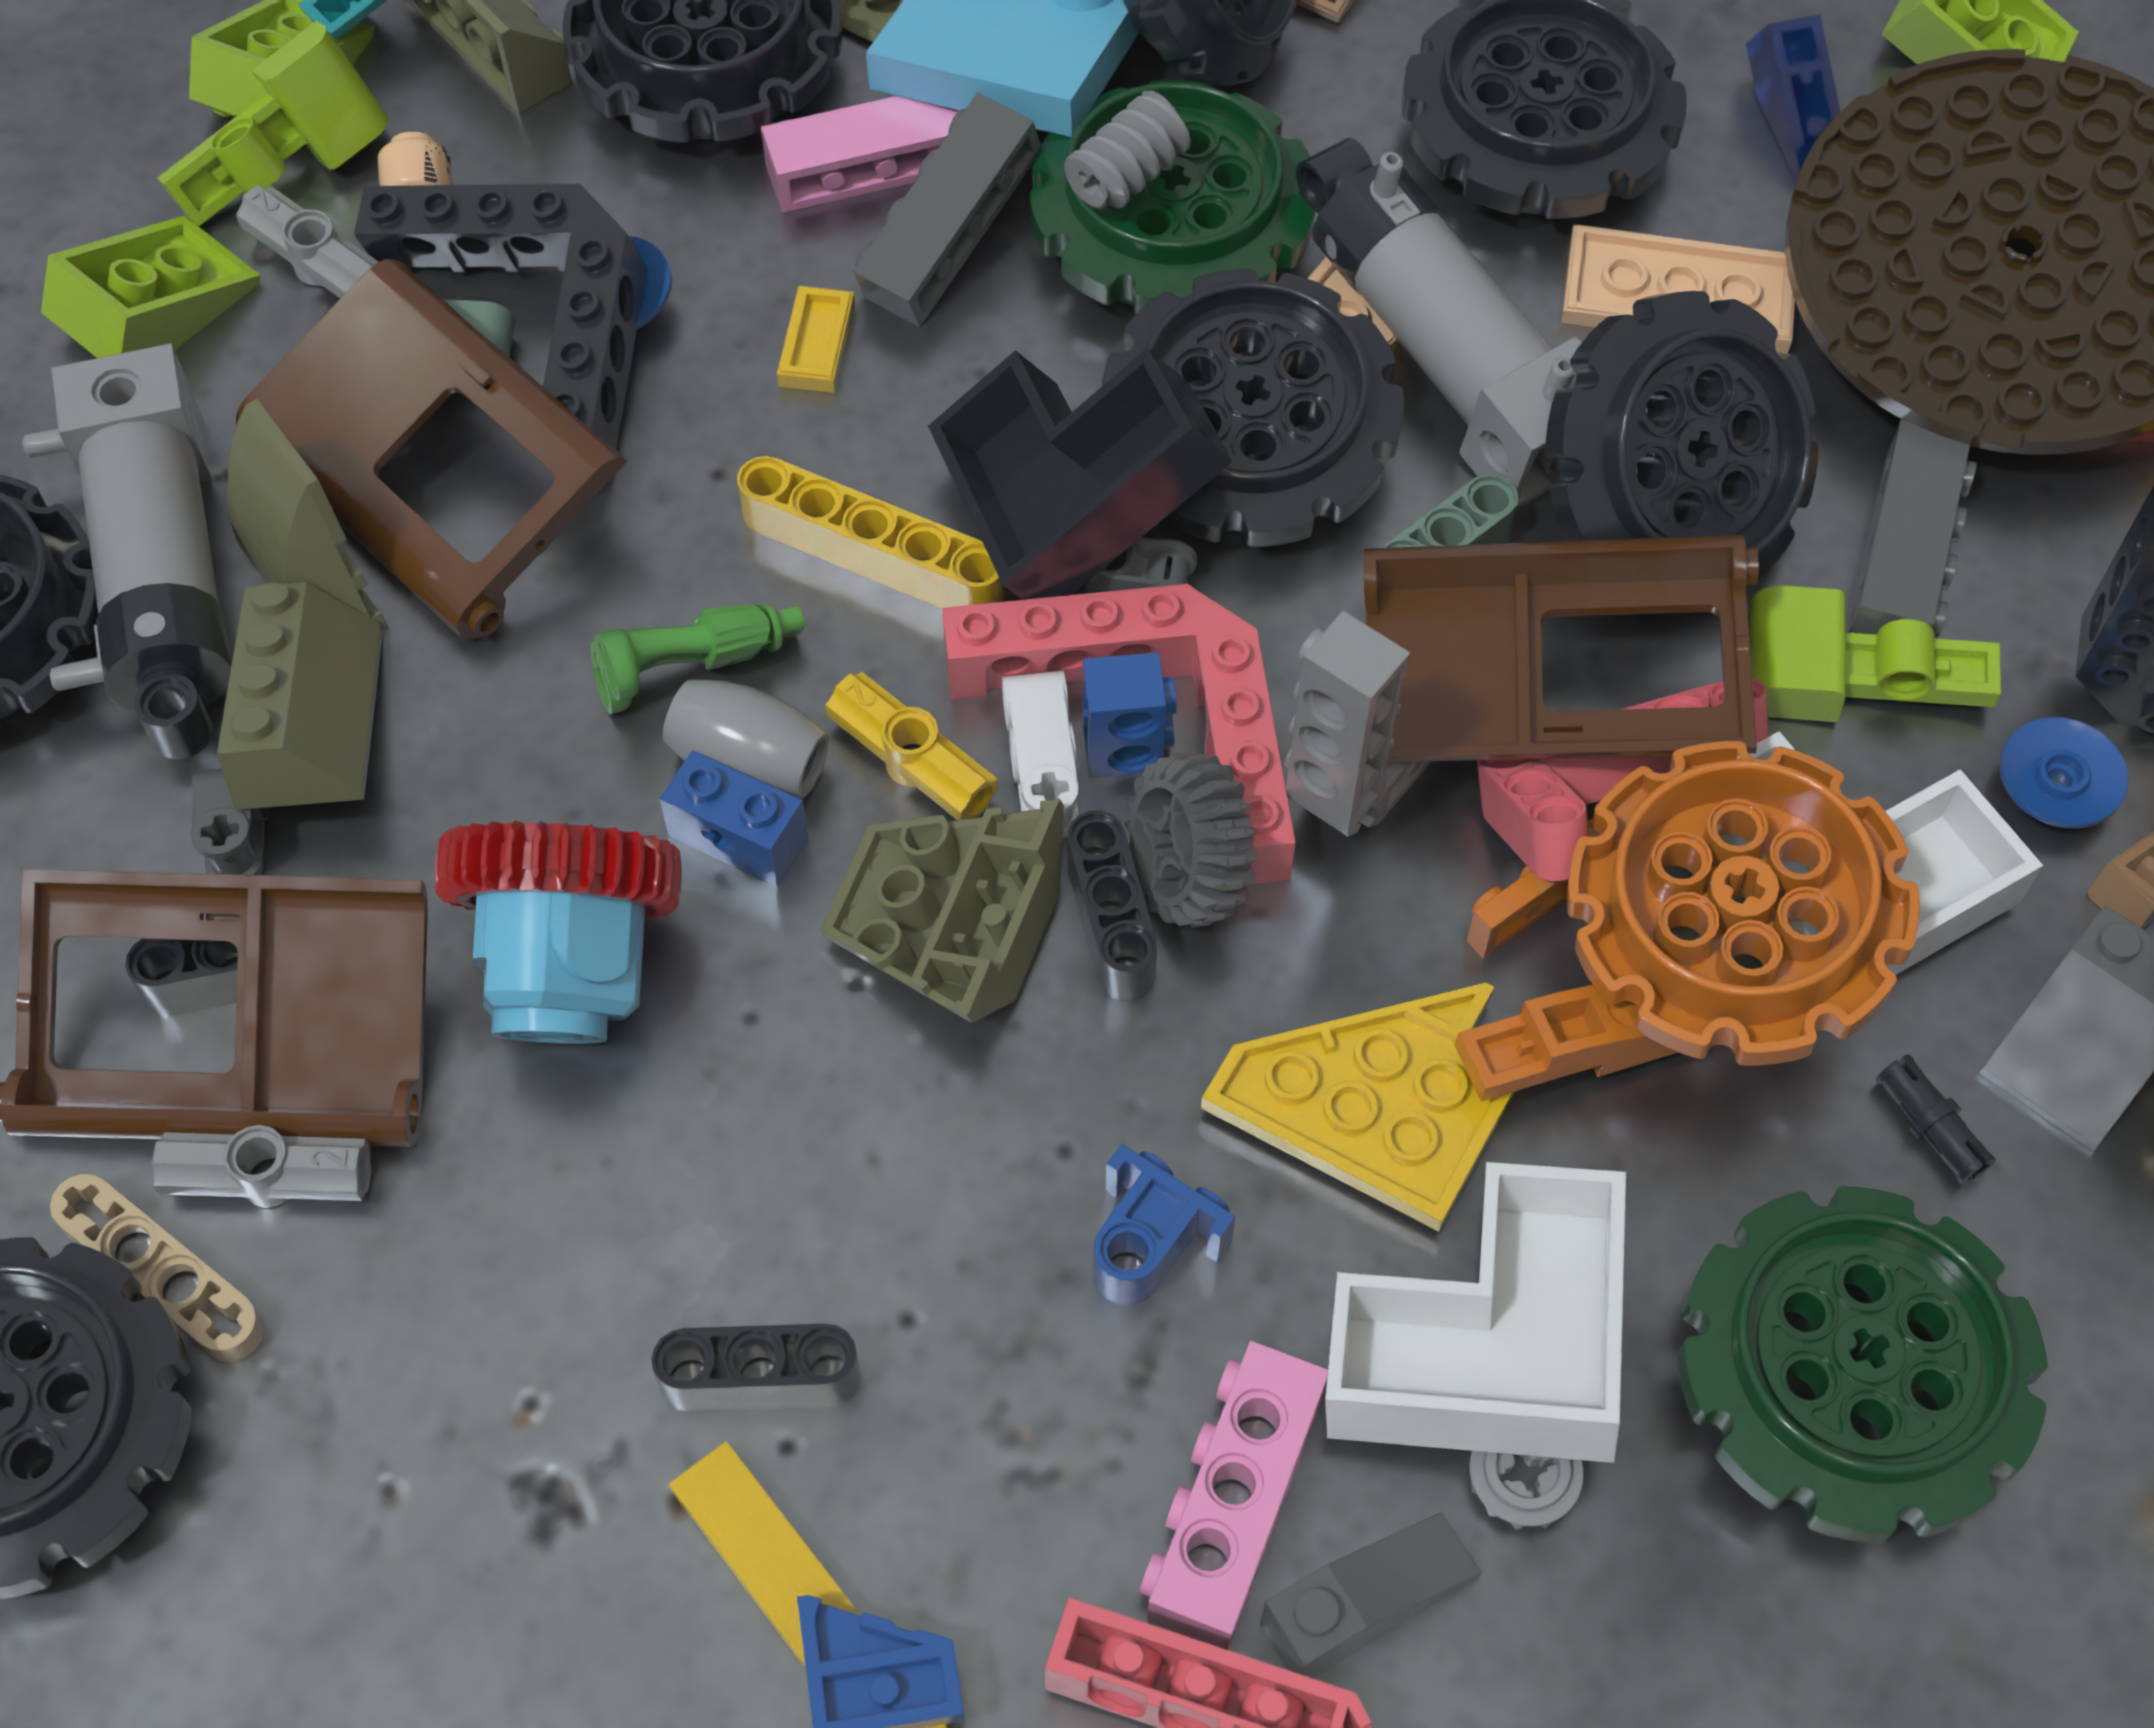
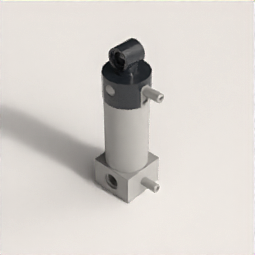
[1296,137,1581,509]
[22,343,231,759]

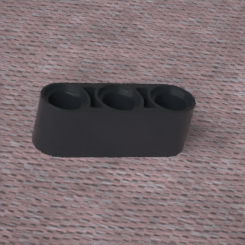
[1068,810,1157,1001]
[125,939,238,1015]
[651,1323,861,1412]

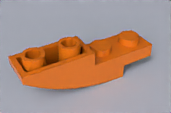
[1454,985,1678,1102]

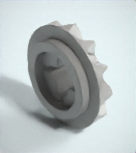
[1468,1451,1583,1529]

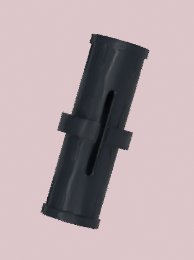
[1876,1054,1996,1185]

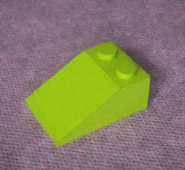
[189,0,375,117]
[1882,0,2079,65]
[41,216,261,358]

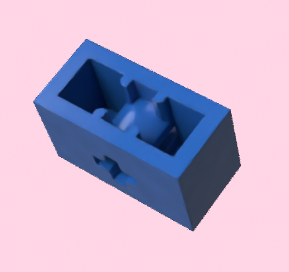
[659,750,809,887]

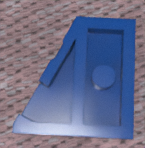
[797,1595,965,1728]

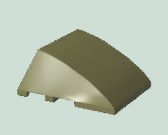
[227,399,388,631]
[820,798,1064,1023]

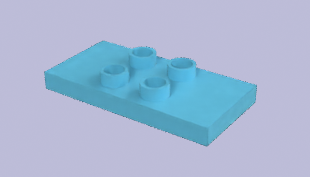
[866,0,1140,137]

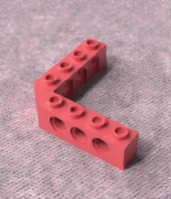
[942,584,1296,884]
[1045,1597,1372,1728]

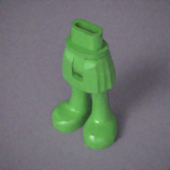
[590,604,805,714]

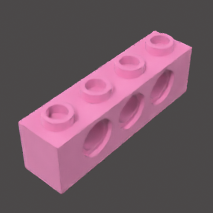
[1139,1340,1328,1650]

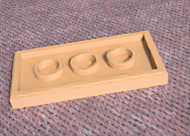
[1561,224,1795,354]

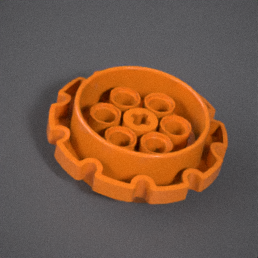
[1567,741,1920,1066]

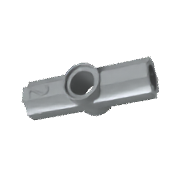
[236,185,378,299]
[152,1125,372,1208]

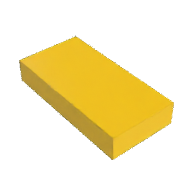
[777,286,855,393]

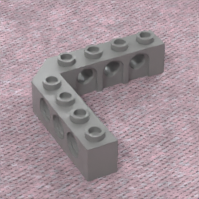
[1284,611,1431,836]

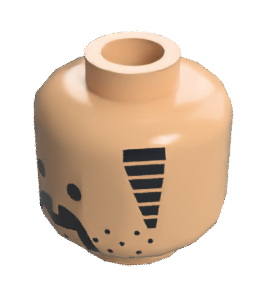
[378,132,452,186]

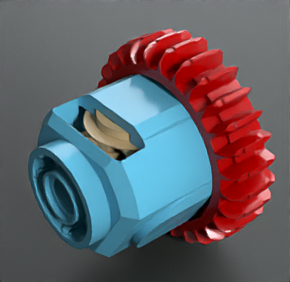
[434,820,682,1044]

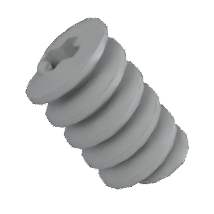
[1064,91,1191,209]

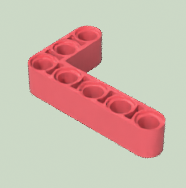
[1477,679,1769,881]

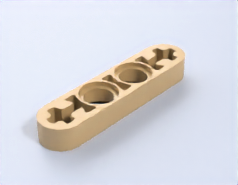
[50,1174,264,1362]

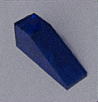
[1746,14,1841,181]

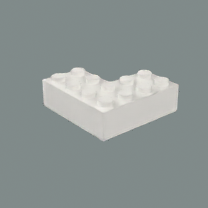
[1720,731,2044,975]
[1325,1162,1626,1463]

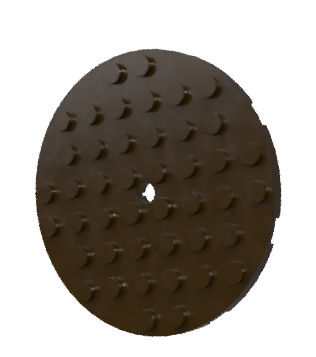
[1785,49,2154,455]

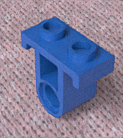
[1093,1144,1235,1305]

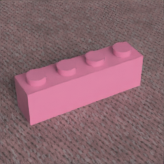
[761,96,959,213]

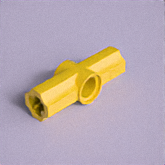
[825,672,999,820]

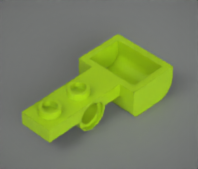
[157,20,389,227]
[1748,586,2001,722]

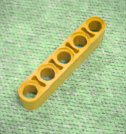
[737,456,1006,609]

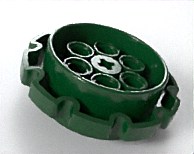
[1030,81,1316,314]
[1677,1186,2048,1543]

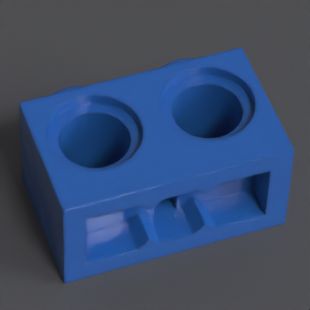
[1082,652,1177,778]

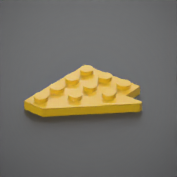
[1201,983,1515,1232]

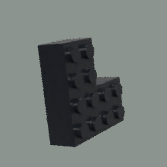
[928,348,1233,600]

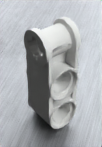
[1002,671,1079,843]

